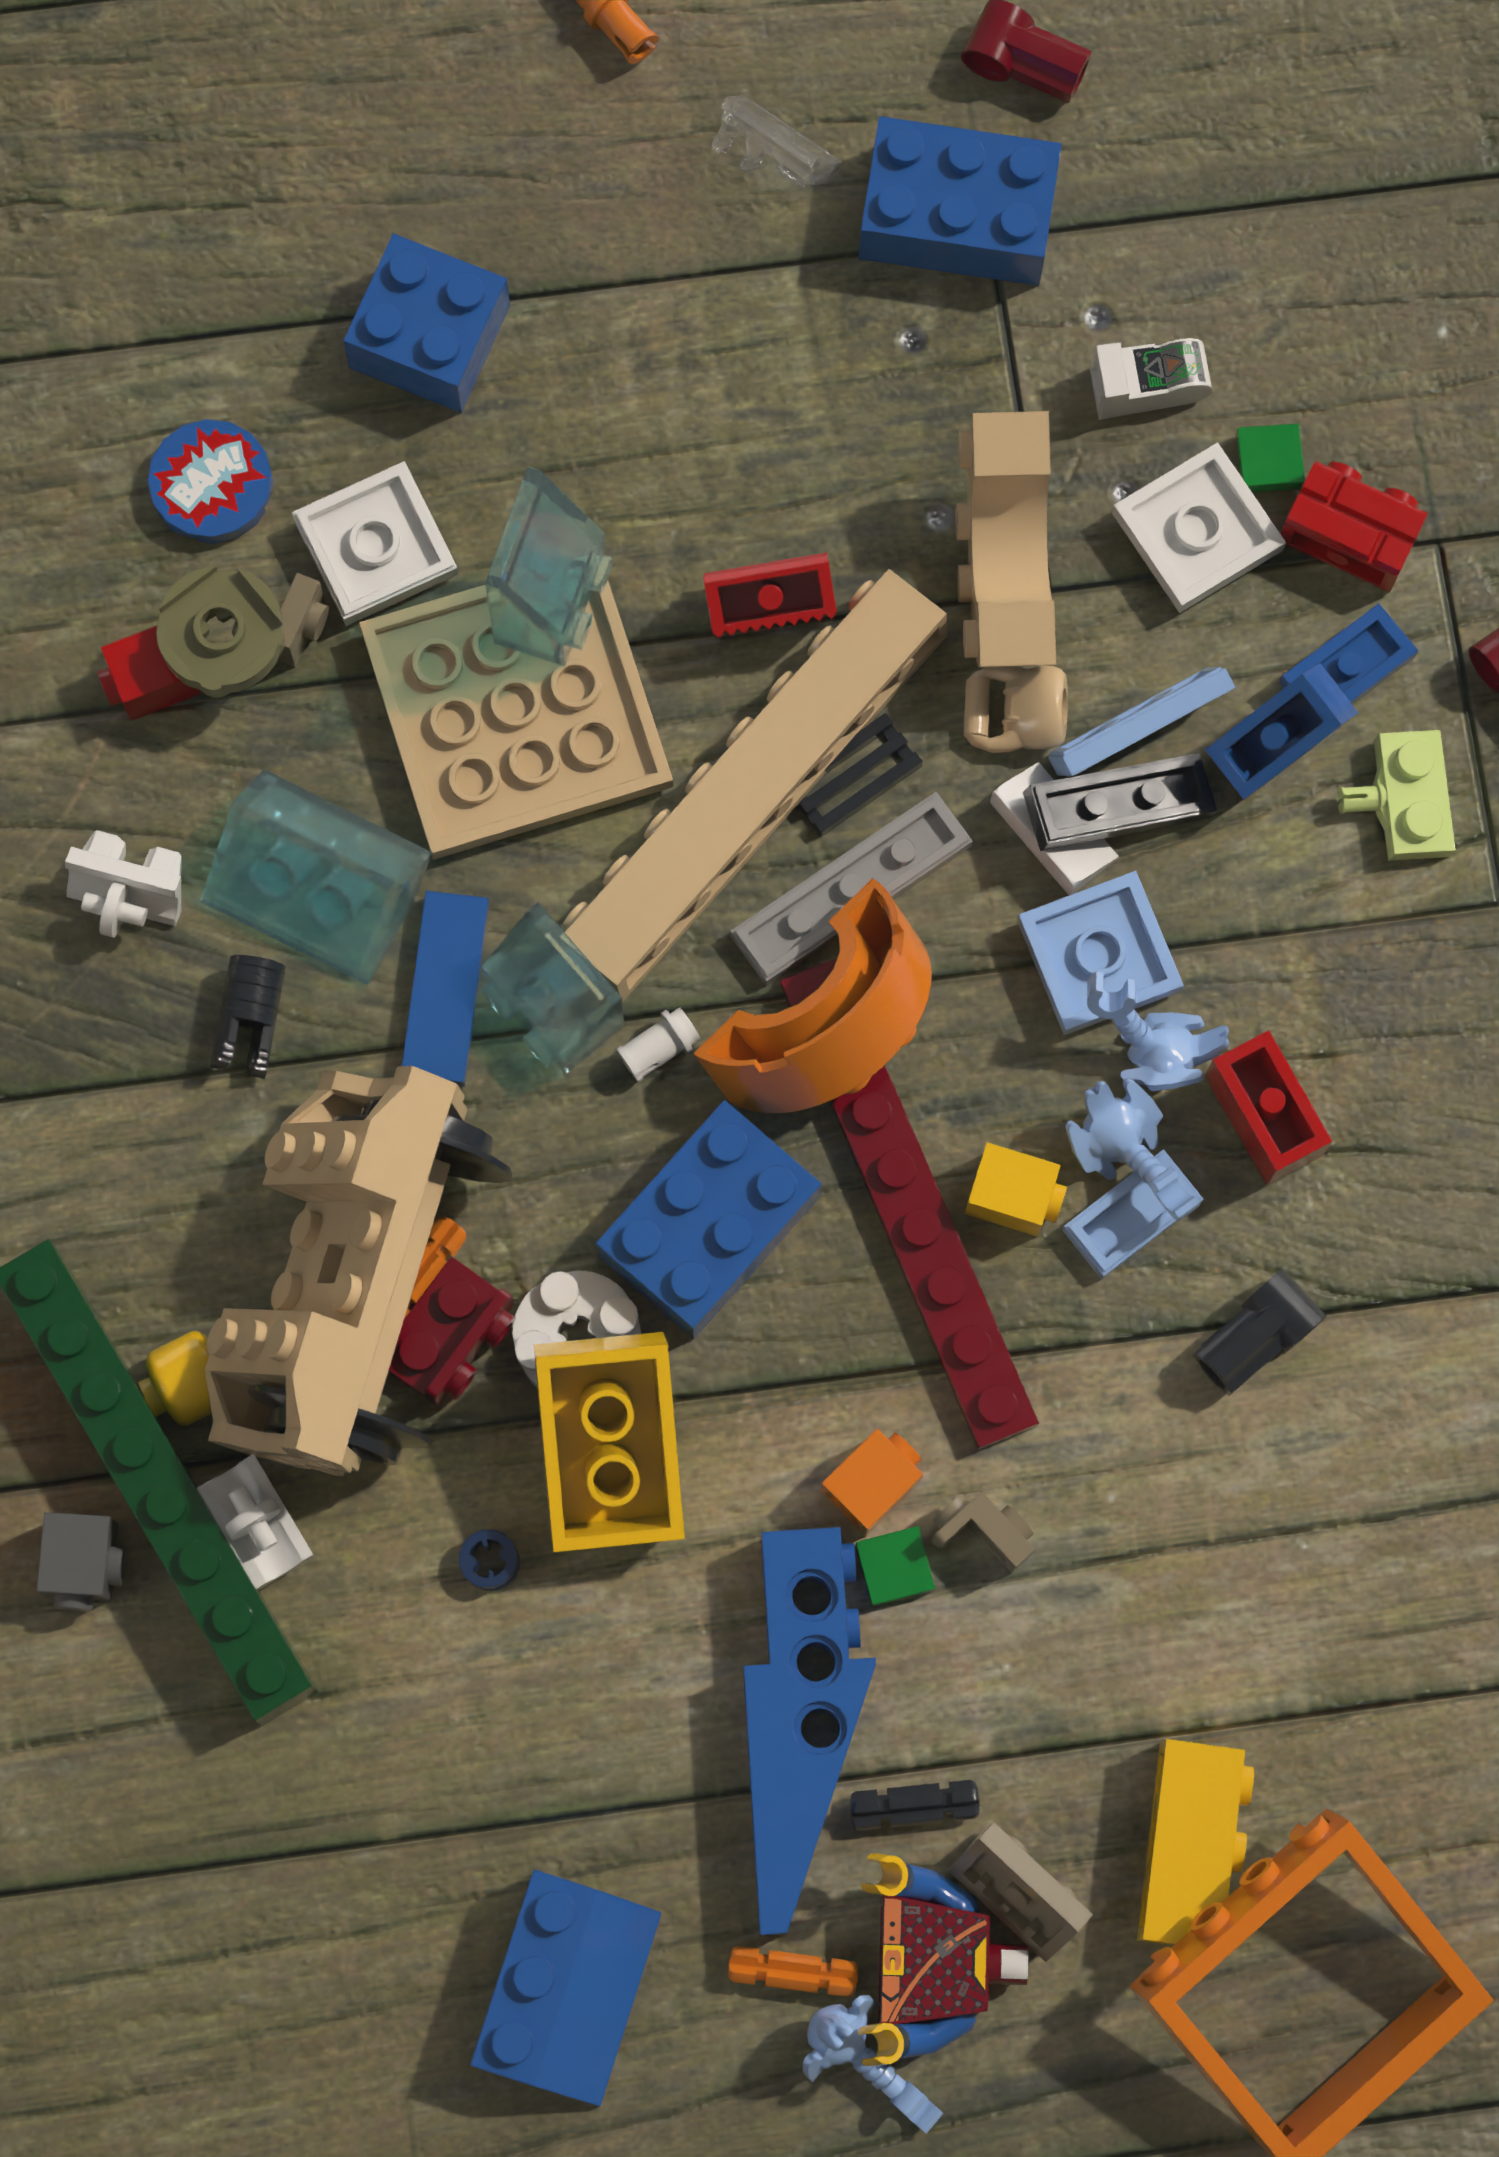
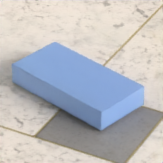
[1062,1149,1203,1280]

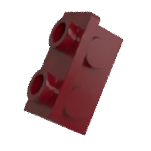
[388,1256,516,1408]

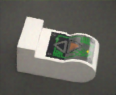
[1090,338,1212,420]

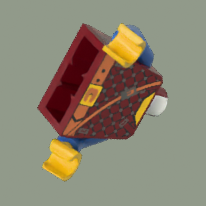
[858,1853,1028,2066]

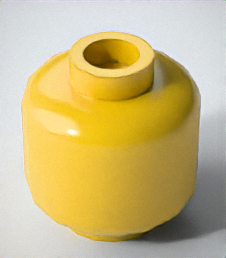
[138,1331,212,1426]

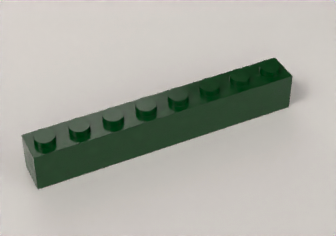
[0,1239,319,1726]

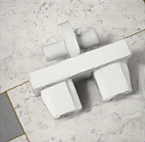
[65,830,182,938]
[197,1454,315,1591]

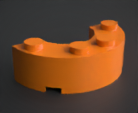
[693,878,932,1114]

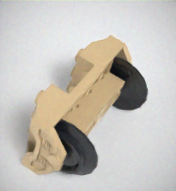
[204,1066,512,1476]

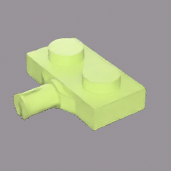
[1337,730,1456,861]

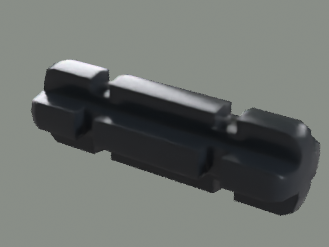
[850,1780,980,1831]

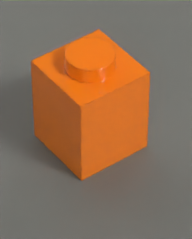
[820,1428,924,1537]

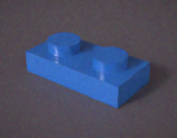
[1279,603,1419,705]

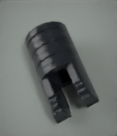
[210,955,286,1079]

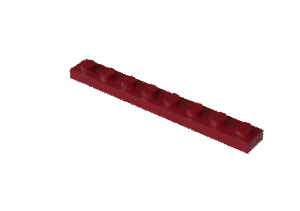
[780,958,1039,1451]

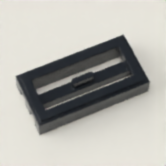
[792,713,923,837]

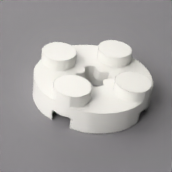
[512,1270,641,1387]

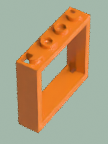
[1129,1809,1494,2157]

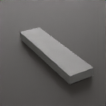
[730,792,973,986]

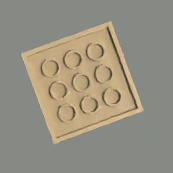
[359,551,673,860]

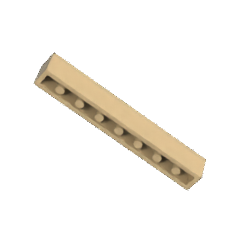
[559,569,947,1003]

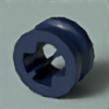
[459,1530,520,1591]

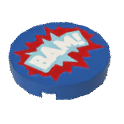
[148,419,274,544]

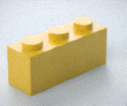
[1136,1739,1254,1946]

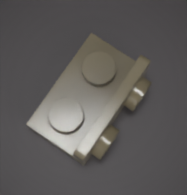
[948,1822,1093,1962]

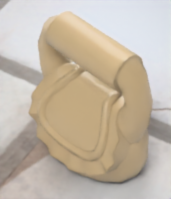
[963,666,1068,753]

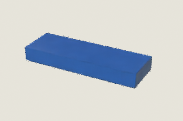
[402,891,490,1087]

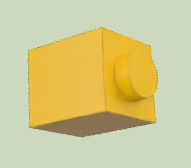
[964,1142,1067,1237]

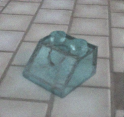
[482,902,624,1074]

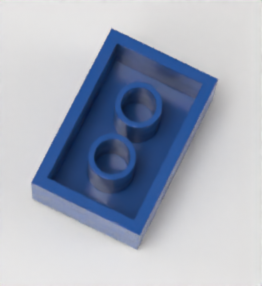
[858,116,1062,286]
[596,1100,822,1340]

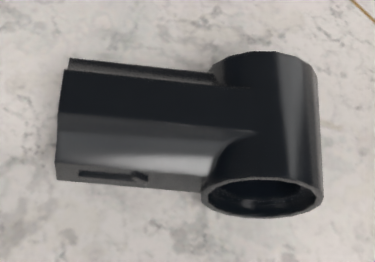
[1193,1269,1327,1396]

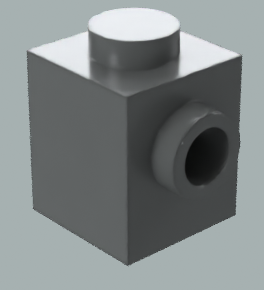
[37,1512,126,1612]

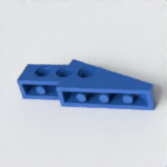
[743,1527,876,1936]

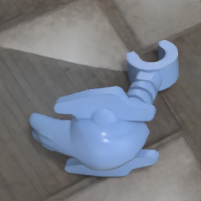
[1087,971,1229,1091]
[1066,1078,1200,1221]
[803,1995,944,2134]

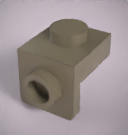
[233,573,329,667]
[931,1491,1035,1573]

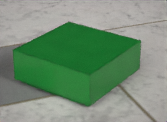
[1235,423,1305,492]
[855,1526,935,1607]

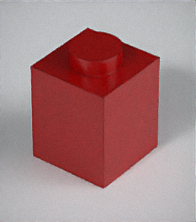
[97,625,201,721]

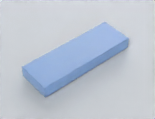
[1048,667,1236,776]

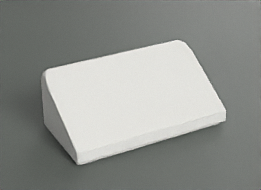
[990,762,1119,895]

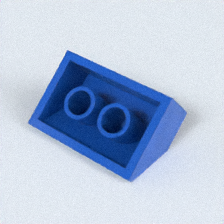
[470,1869,662,2106]

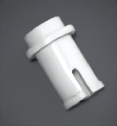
[616,1007,701,1083]

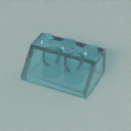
[200,769,432,985]

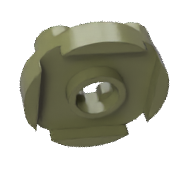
[156,566,285,698]

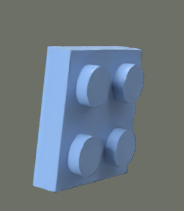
[1017,871,1184,1035]

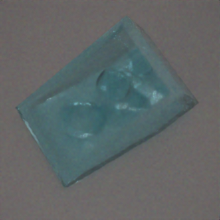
[485,466,613,666]

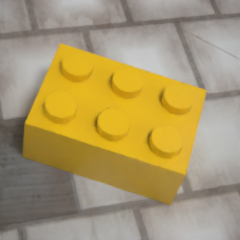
[533,1332,685,1552]

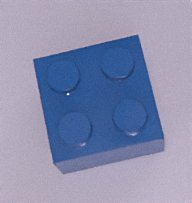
[343,233,510,413]

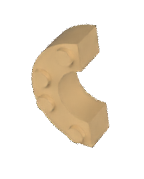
[955,411,1056,667]

